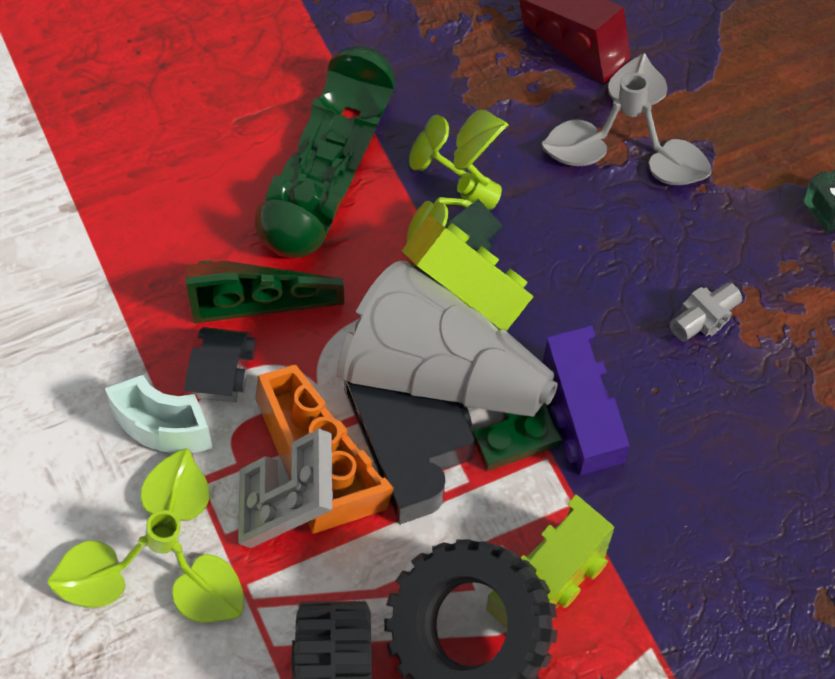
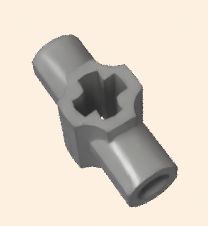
[670,282,742,342]

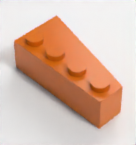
[255,364,394,534]

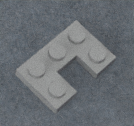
[238,429,333,548]

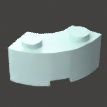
[105,375,212,453]

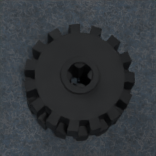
[292,601,372,679]

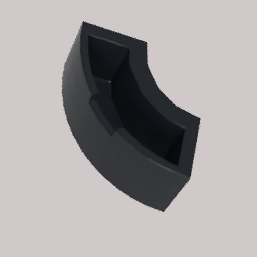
[184,327,257,403]

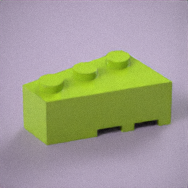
[402,215,534,331]

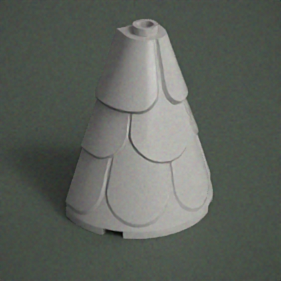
[336,260,557,417]

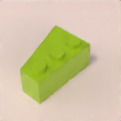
[486,494,614,629]

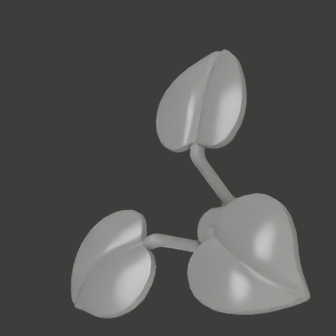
[542,53,712,185]

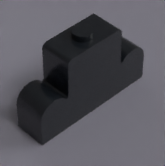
[344,380,474,525]

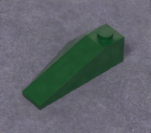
[185,260,344,324]

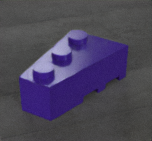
[543,325,630,475]

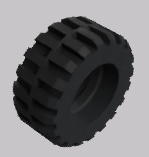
[384,539,558,679]

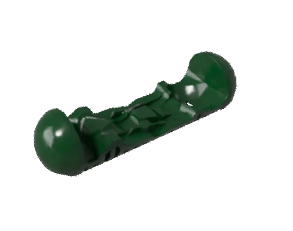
[255,46,396,259]

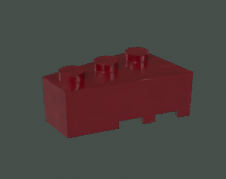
[519,0,631,85]

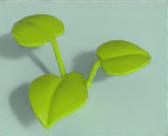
[406,109,509,243]
[48,448,244,623]

